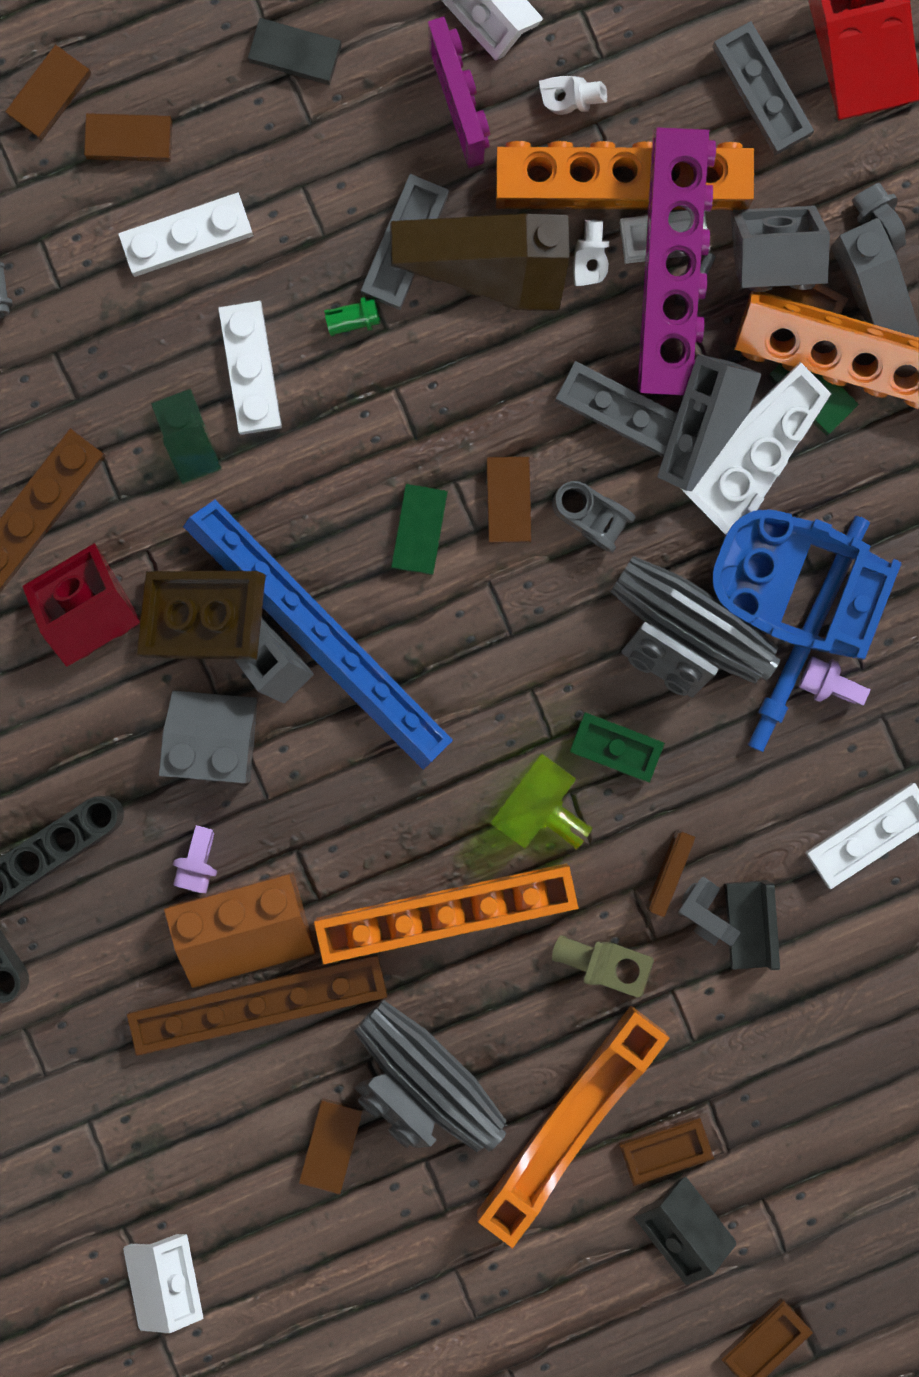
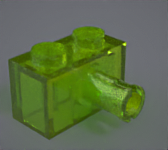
[490,753,593,850]

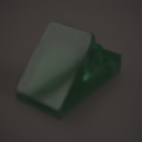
[151,388,223,484]

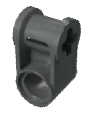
[552,481,636,553]

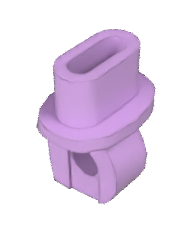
[799,656,870,705]
[173,825,217,894]

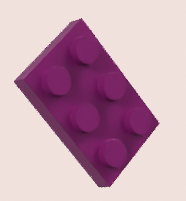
[428,16,490,169]

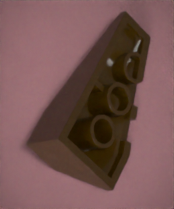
[390,214,569,311]

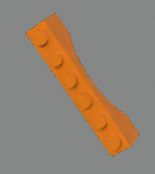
[477,1006,670,1248]

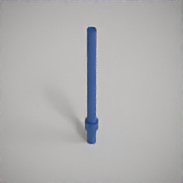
[748,516,870,752]

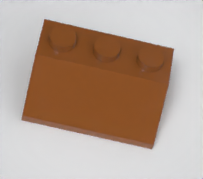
[164,871,316,988]

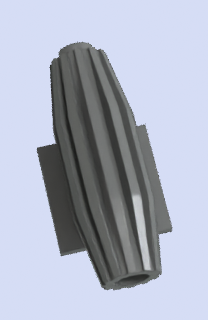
[610,556,780,698]
[354,1000,506,1152]

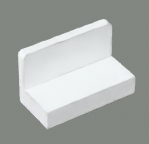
[441,0,543,61]
[123,1234,204,1333]

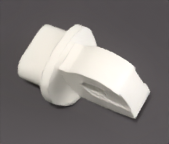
[539,76,607,115]
[573,220,609,286]

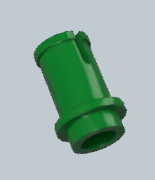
[324,297,380,337]

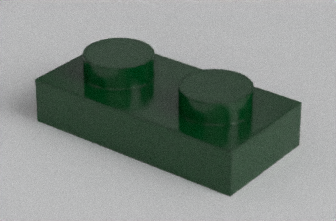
[569,712,665,783]

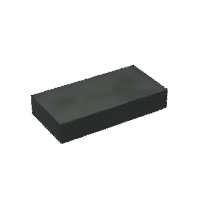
[248,18,341,85]

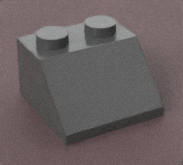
[731,206,830,292]
[159,691,258,783]

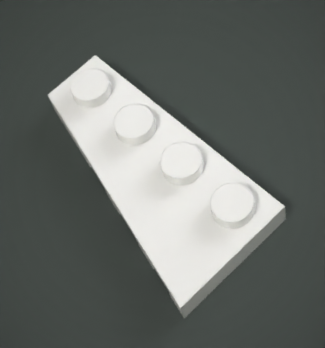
[682,362,831,535]

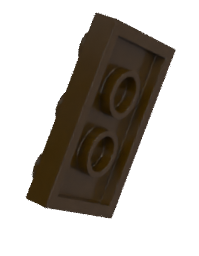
[137,571,266,660]

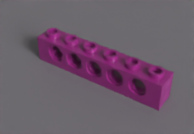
[637,127,716,395]

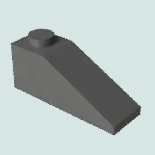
[831,217,919,338]
[657,354,761,492]
[234,615,314,704]

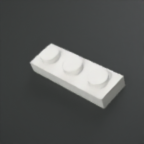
[118,192,254,277]
[218,301,282,435]
[805,783,919,889]

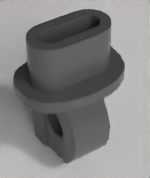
[852,183,906,251]

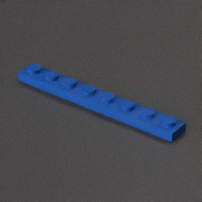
[183,499,453,770]

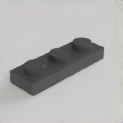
[712,21,814,156]
[361,174,449,310]
[555,361,678,457]

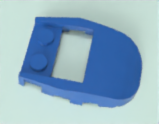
[713,510,901,660]

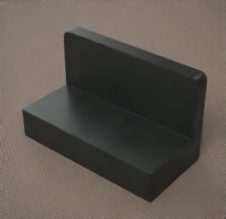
[725,880,780,970]
[634,1177,736,1285]

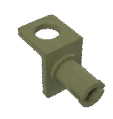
[552,935,654,998]

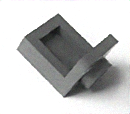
[679,876,741,947]

